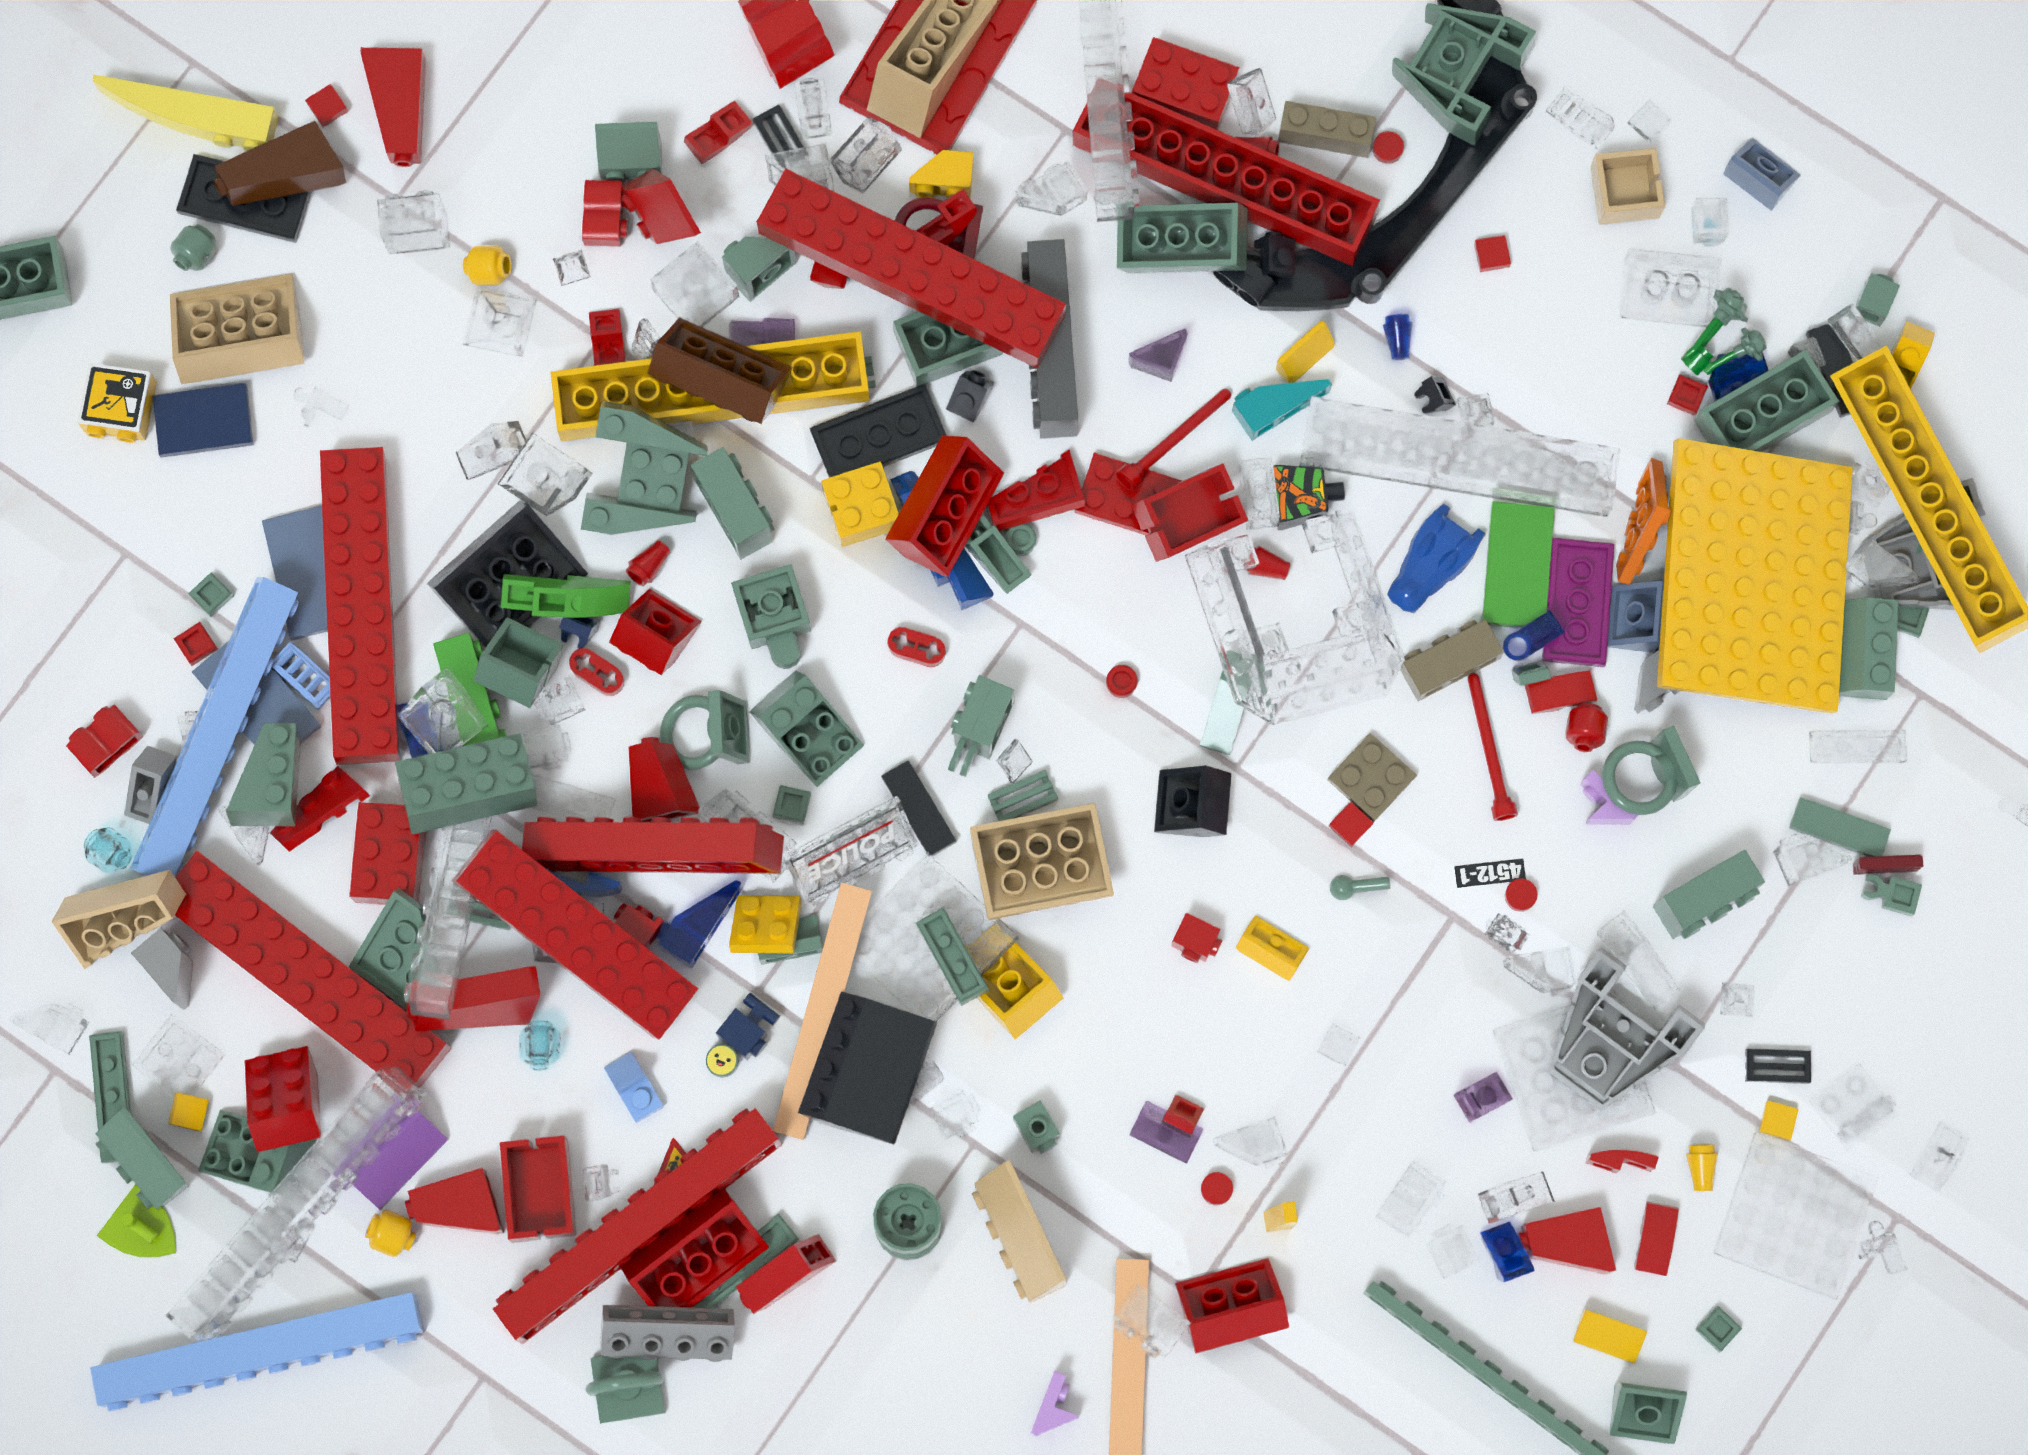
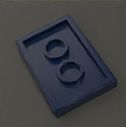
[152,383,254,458]

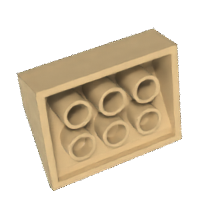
[170,273,305,385]
[970,803,1114,920]
[971,1160,1066,1304]

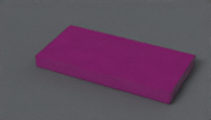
[1542,538,1615,667]

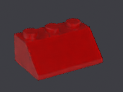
[1175,1258,1290,1354]

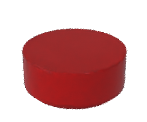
[1372,131,1404,164]
[1106,665,1138,698]
[1504,879,1538,912]
[1200,1172,1233,1206]

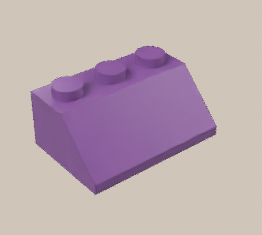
[329,1091,449,1210]

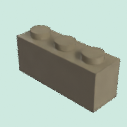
[1278,101,1376,158]
[1400,619,1504,701]

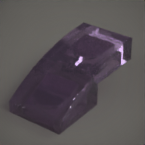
[729,318,795,346]

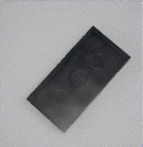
[176,154,312,243]
[809,384,947,478]

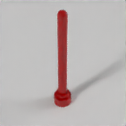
[1115,389,1231,491]
[1467,673,1518,821]

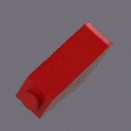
[628,737,700,822]
[405,1168,504,1234]
[1518,1207,1617,1274]
[736,1234,836,1314]

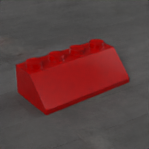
[885,435,1004,577]
[620,1188,769,1308]

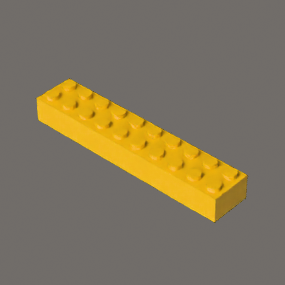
[550,331,870,442]
[1830,345,2028,653]

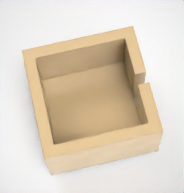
[1590,148,1665,225]

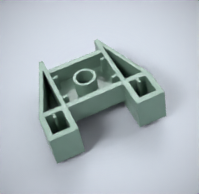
[1392,3,1536,146]
[580,401,708,535]

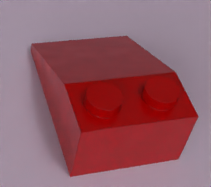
[621,168,701,244]

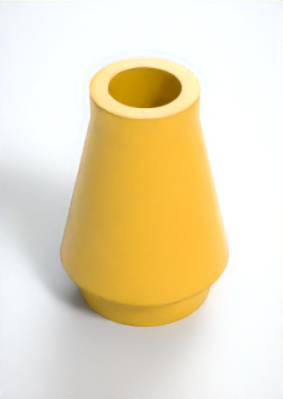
[1686,1144,1718,1191]

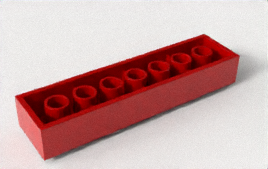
[522,817,784,874]
[451,830,699,1040]

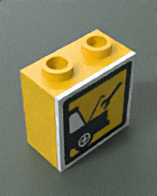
[77,363,157,443]

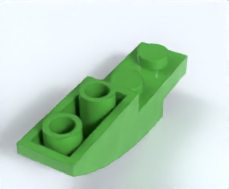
[501,574,631,618]

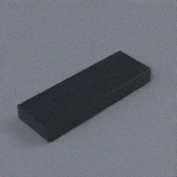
[1806,321,1853,418]
[881,760,957,858]

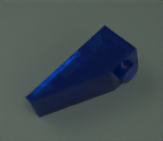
[657,880,743,968]

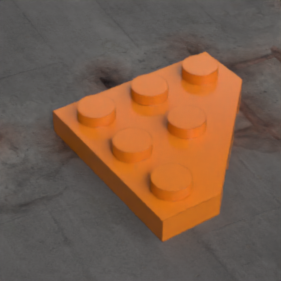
[1616,458,1671,585]

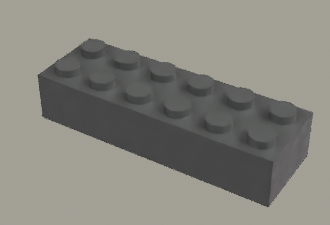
[1021,239,1078,439]

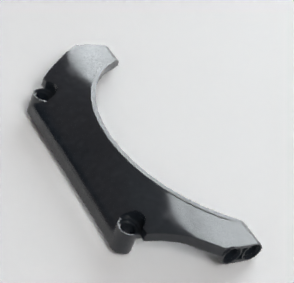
[1212,0,1537,311]

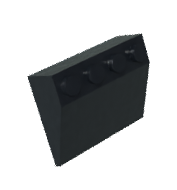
[426,500,588,648]
[798,991,938,1145]

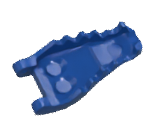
[1387,503,1486,614]

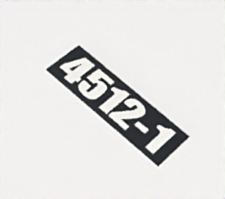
[1454,859,1526,888]

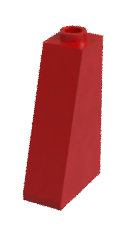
[360,47,426,167]
[407,966,541,1031]

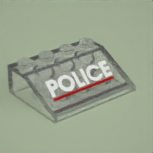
[783,796,917,906]

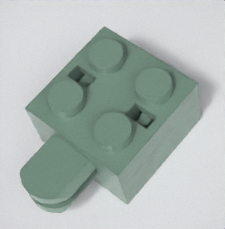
[731,564,811,669]
[948,675,1014,777]

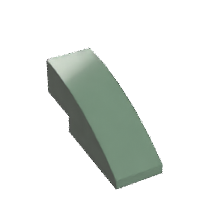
[965,513,1032,594]

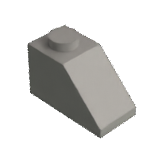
[124,745,177,824]

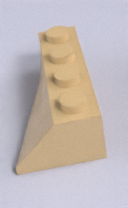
[51,870,186,969]

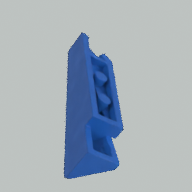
[890,471,994,610]

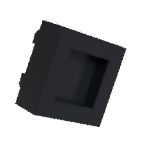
[1414,376,1456,414]

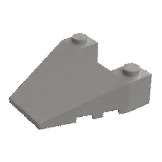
[1860,478,1986,610]
[1549,946,1705,1111]

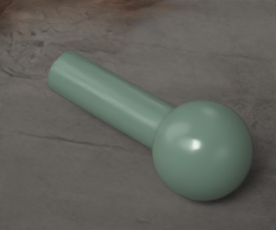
[1330,875,1391,900]

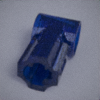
[1503,610,1565,662]

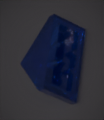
[1708,352,1769,401]

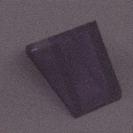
[1128,328,1188,382]

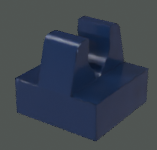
[559,617,601,649]

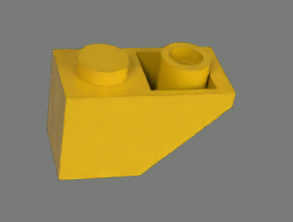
[909,150,973,198]
[1891,321,1935,389]

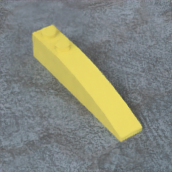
[92,75,279,151]

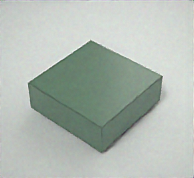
[188,572,234,617]
[1511,662,1551,686]
[773,785,811,824]
[1695,1306,1743,1353]

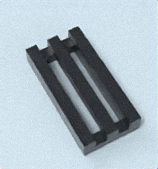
[752,105,809,173]
[1745,1049,1811,1084]

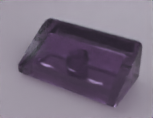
[1129,1101,1203,1164]

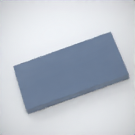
[262,505,328,641]
[192,641,322,745]

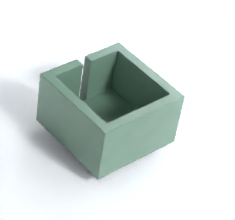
[473,617,564,708]

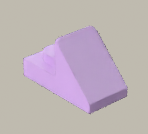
[1580,770,1638,825]
[1030,1371,1079,1436]

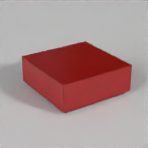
[305,84,348,127]
[1474,235,1511,272]
[1667,374,1708,416]
[173,622,218,666]
[1328,802,1374,848]
[1163,1094,1204,1135]

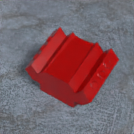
[738,0,835,89]

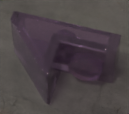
[1453,1072,1513,1125]

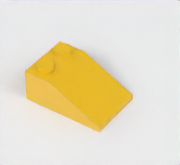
[967,923,1064,1040]

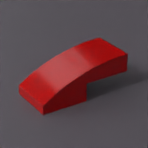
[683,101,753,164]
[916,189,978,246]
[589,309,626,366]
[1525,670,1597,714]
[1585,1150,1659,1174]
[1634,1201,1679,1276]

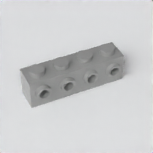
[600,1305,735,1362]

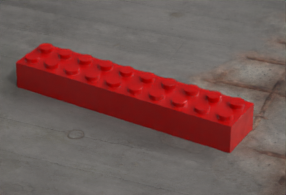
[1072,79,1380,266]
[756,168,1066,369]
[320,447,400,765]
[175,851,451,1099]
[492,1108,782,1344]

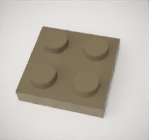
[1327,733,1417,822]

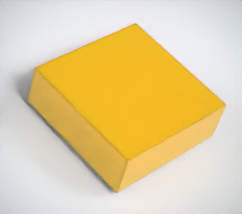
[168,1093,209,1131]
[1758,1100,1799,1141]

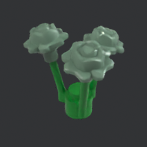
[1681,288,1767,376]

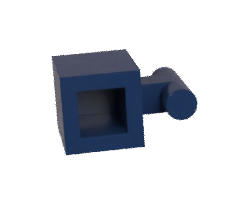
[716,992,781,1061]

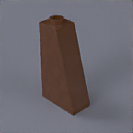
[213,120,346,206]

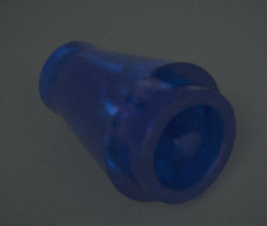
[1382,314,1413,360]

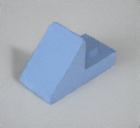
[604,1051,664,1123]

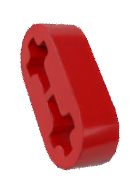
[887,627,946,667]
[569,648,624,696]

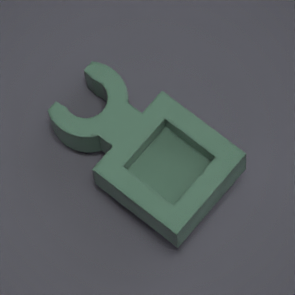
[1861,875,1922,917]

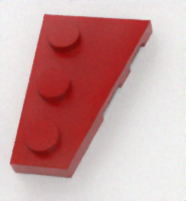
[988,450,1086,531]
[269,766,370,852]

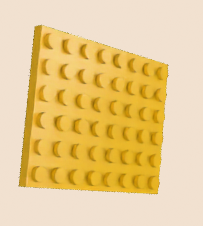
[1657,438,1853,714]

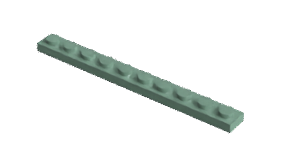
[1363,1281,1609,1455]

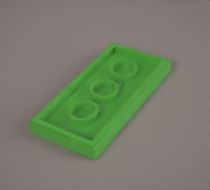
[1482,501,1555,631]

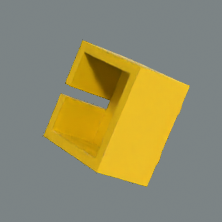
[821,461,899,547]

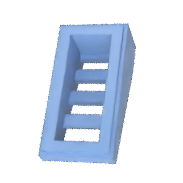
[271,642,330,710]

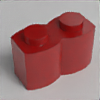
[582,180,628,247]
[66,704,143,778]

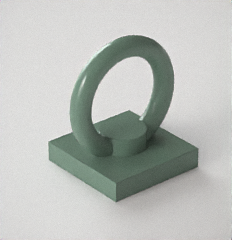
[660,690,750,770]
[1602,725,1701,815]
[585,1356,665,1424]

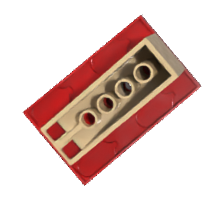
[838,0,1038,155]

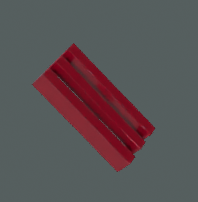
[1853,854,1924,875]

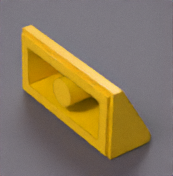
[1276,320,1335,383]
[1236,915,1310,981]
[1572,1310,1647,1364]

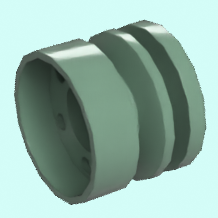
[873,1183,942,1260]

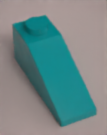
[1232,379,1332,441]

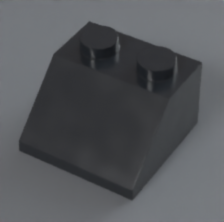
[1154,765,1232,837]

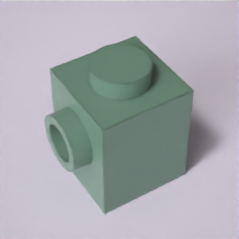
[1012,1100,1060,1154]

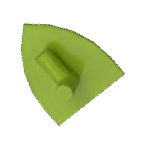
[96,1184,176,1257]

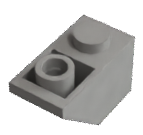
[1634,650,1680,714]

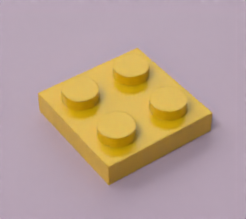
[729,896,802,953]

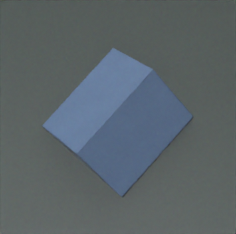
[1723,138,1801,211]
[1607,580,1664,653]

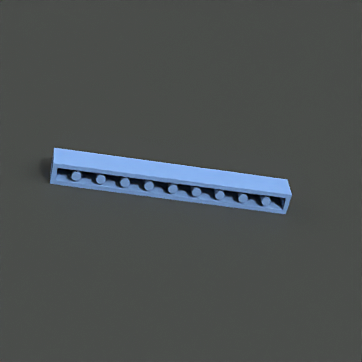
[130,577,299,877]
[90,1292,424,1412]

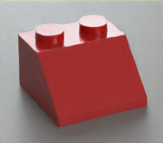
[609,588,702,675]

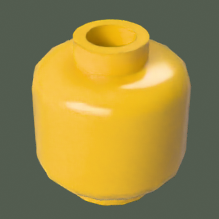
[463,245,511,286]
[365,1210,416,1257]

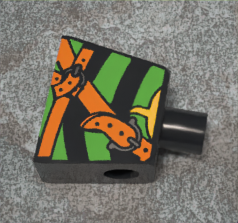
[1271,465,1345,530]

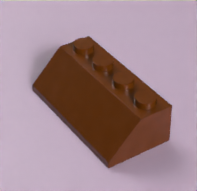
[647,317,792,424]

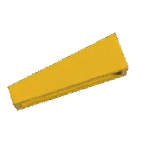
[1263,1201,1298,1232]

